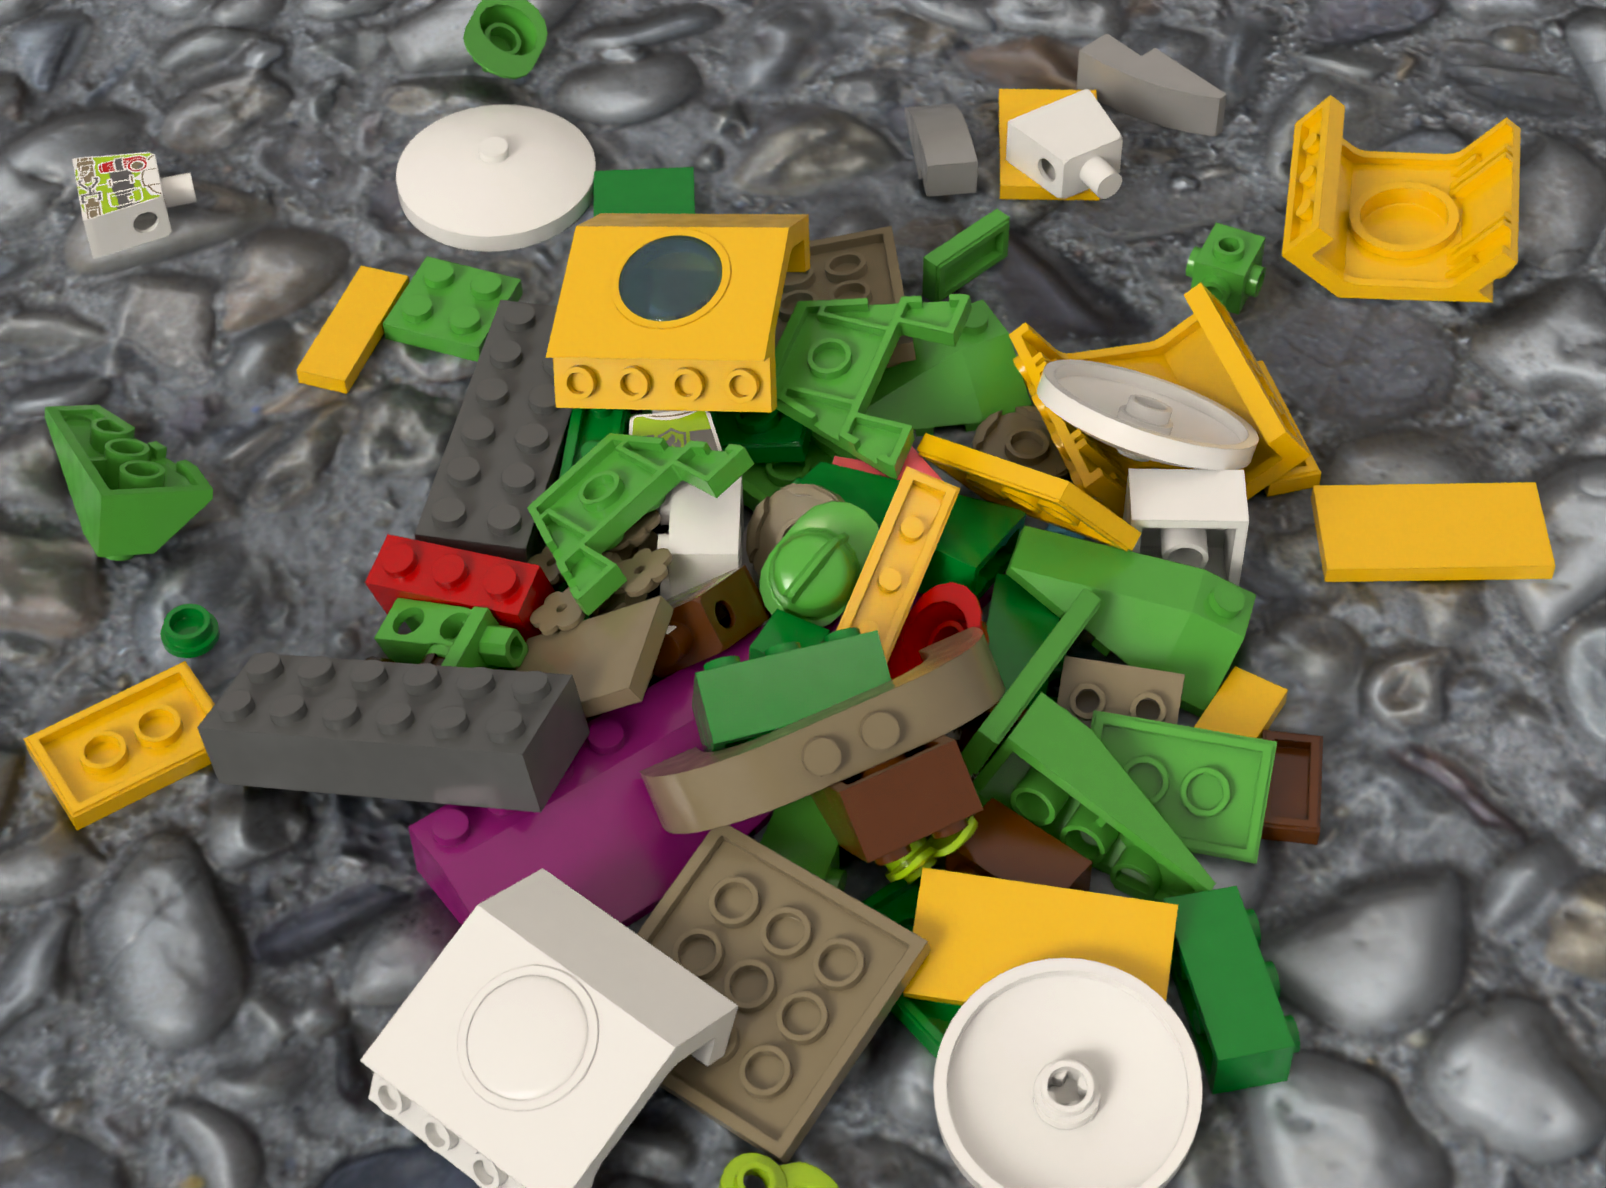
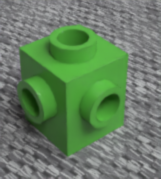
[1186,222,1266,315]

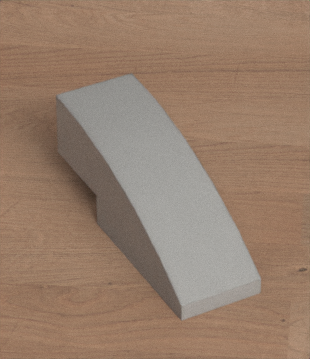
[1076,33,1227,137]
[905,103,978,197]

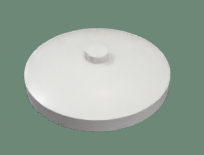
[396,105,596,252]
[1037,360,1259,470]
[933,958,1202,1188]

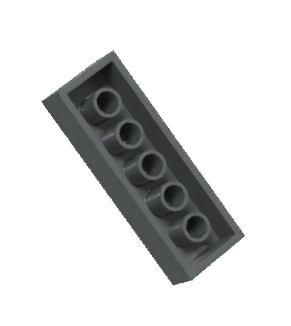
[414,300,573,563]
[197,652,590,813]

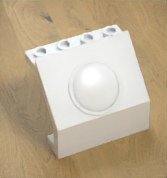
[360,868,738,1188]

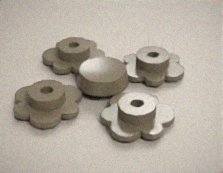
[527,510,673,636]

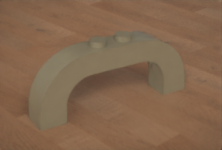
[639,627,1006,834]

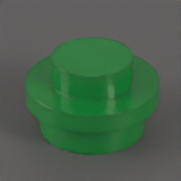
[160,604,220,658]

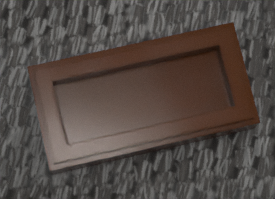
[1261,730,1323,845]

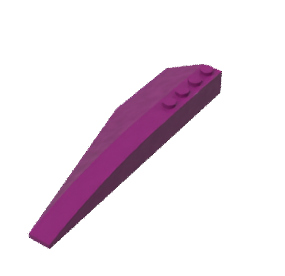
[408,569,1007,927]

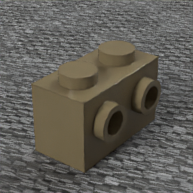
[1057,656,1185,729]

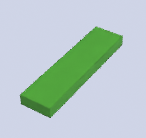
[961,587,1102,776]

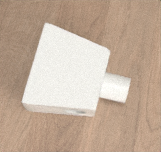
[1006,88,1123,199]

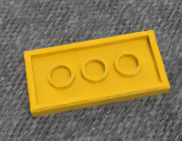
[916,433,1141,551]
[1311,482,1556,582]
[903,867,1178,1006]

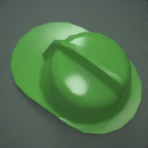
[463,0,548,79]
[759,501,879,627]

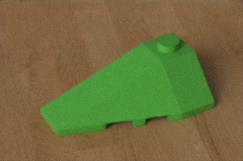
[865,299,1032,437]
[44,405,213,561]
[1006,525,1256,717]
[972,692,1216,902]

